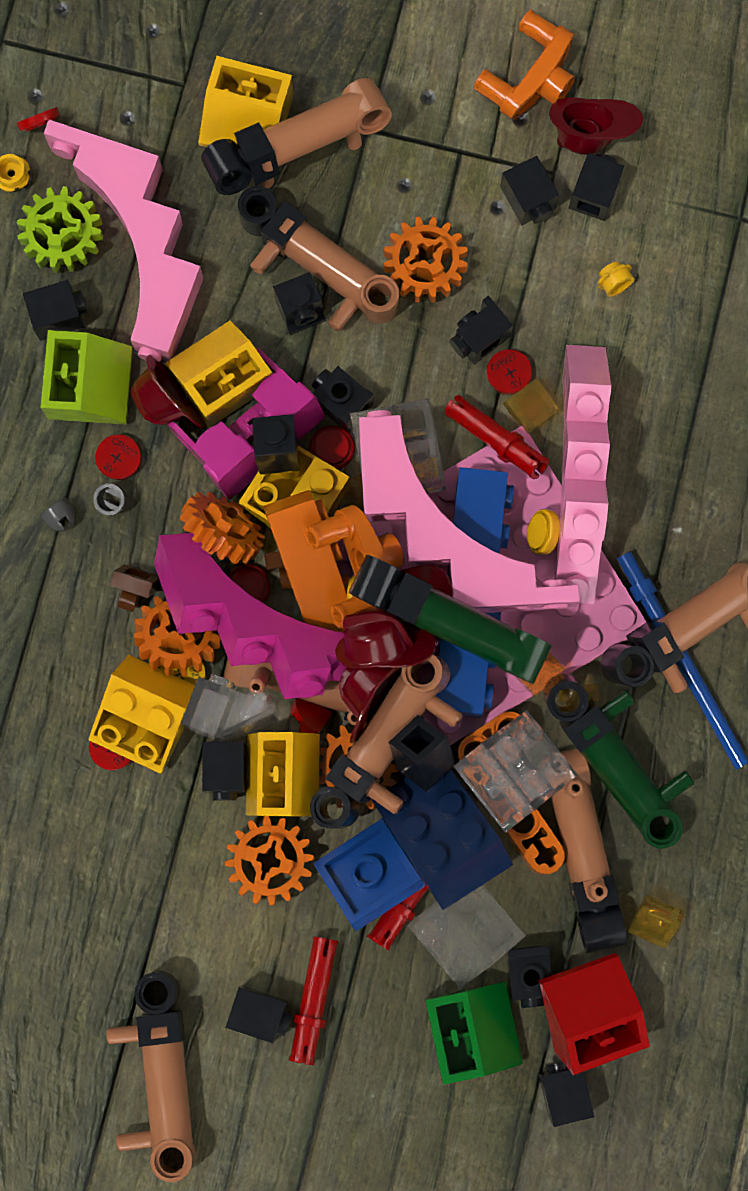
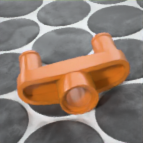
[474,9,575,120]
[304,505,404,628]

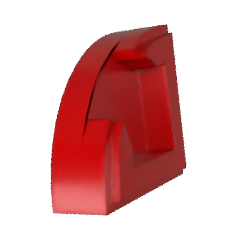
[290,698,333,734]

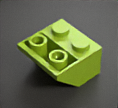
[40,330,133,425]

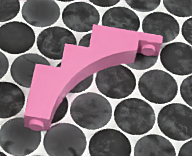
[43,120,204,363]
[359,410,579,613]

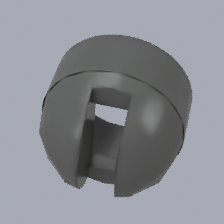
[93,483,127,515]
[40,497,76,532]

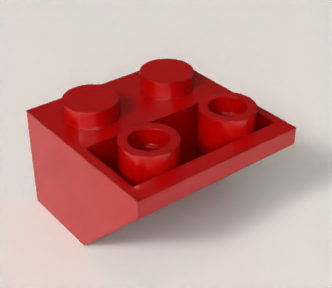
[539,953,650,1075]

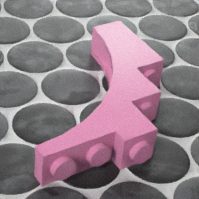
[555,345,611,604]

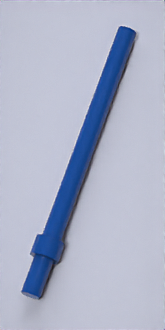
[617,551,748,770]

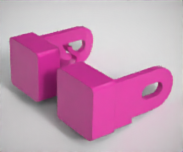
[167,347,325,500]

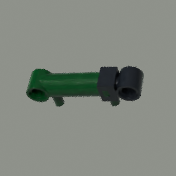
[348,555,552,684]
[543,674,694,849]

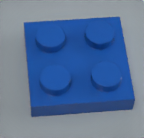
[313,819,425,931]

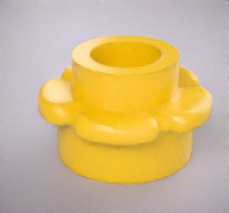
[0,154,30,192]
[598,261,635,297]

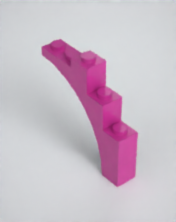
[154,533,346,699]

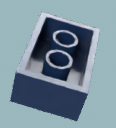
[371,769,513,910]

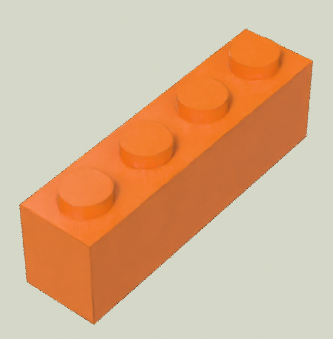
[263,490,350,633]

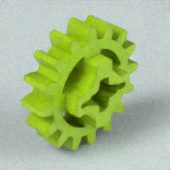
[17,186,103,273]

